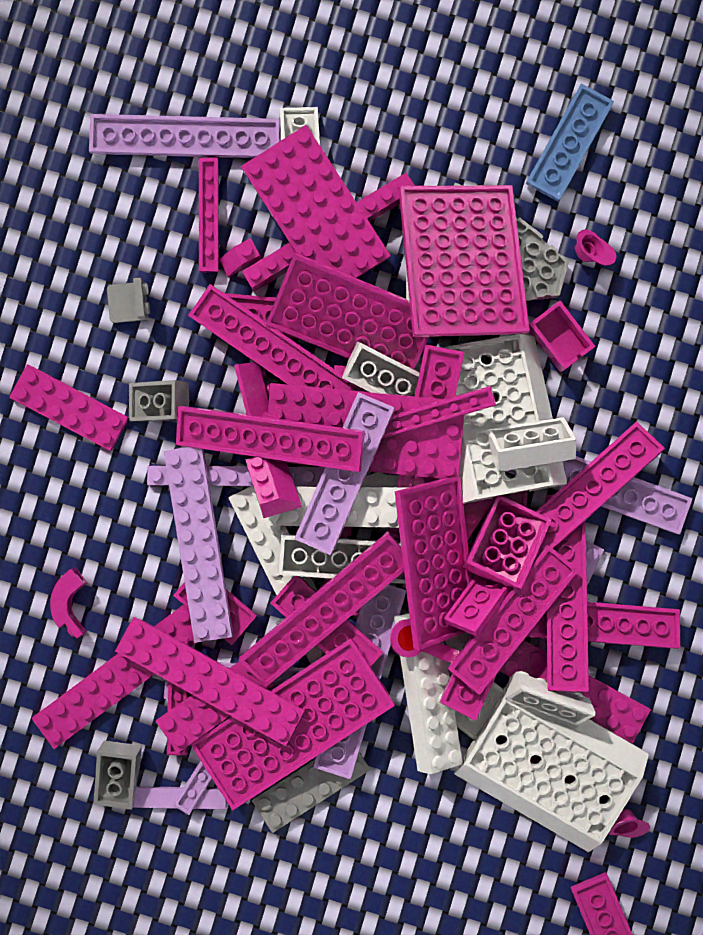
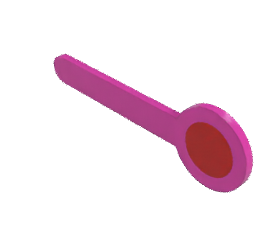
[390,619,461,663]

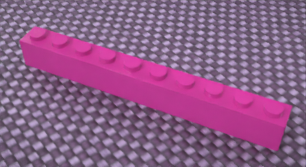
[242,172,415,292]

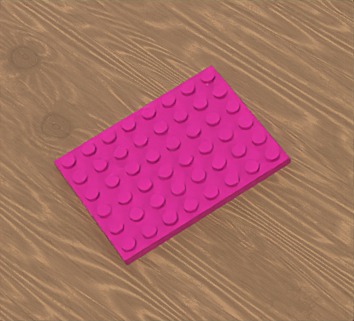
[399,185,530,337]

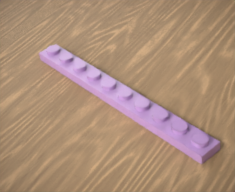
[147,466,325,487]

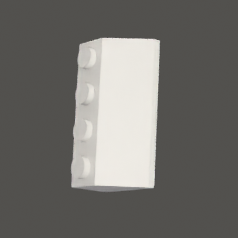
[342,342,420,396]
[487,417,577,472]
[505,671,595,725]

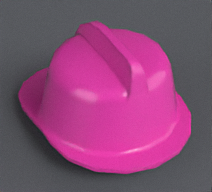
[574,230,616,265]
[608,809,650,838]

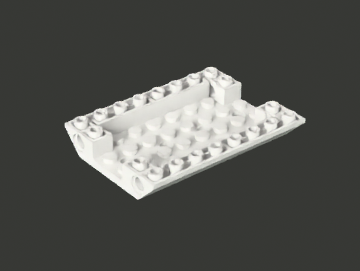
[443,334,567,504]
[454,683,649,852]

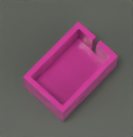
[529,301,595,373]

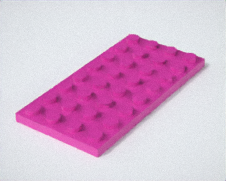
[241,125,391,278]
[266,252,429,370]
[394,476,472,650]

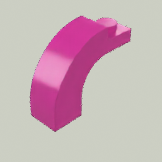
[50,568,88,639]

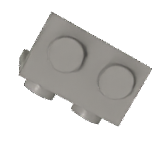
[107,278,150,323]

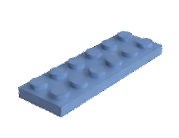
[525,83,614,202]

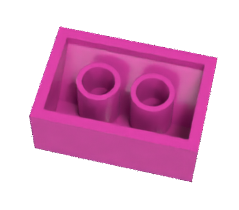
[234,362,270,417]
[245,457,302,518]

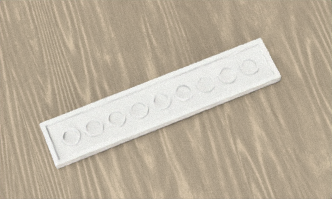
[228,486,326,664]

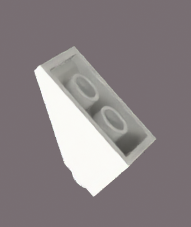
[280,107,320,145]

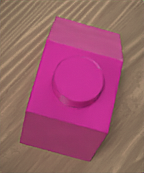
[219,238,261,277]

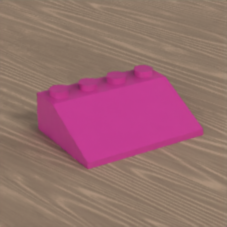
[463,495,551,590]

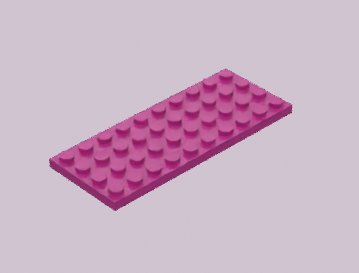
[268,383,465,479]
[190,638,395,811]

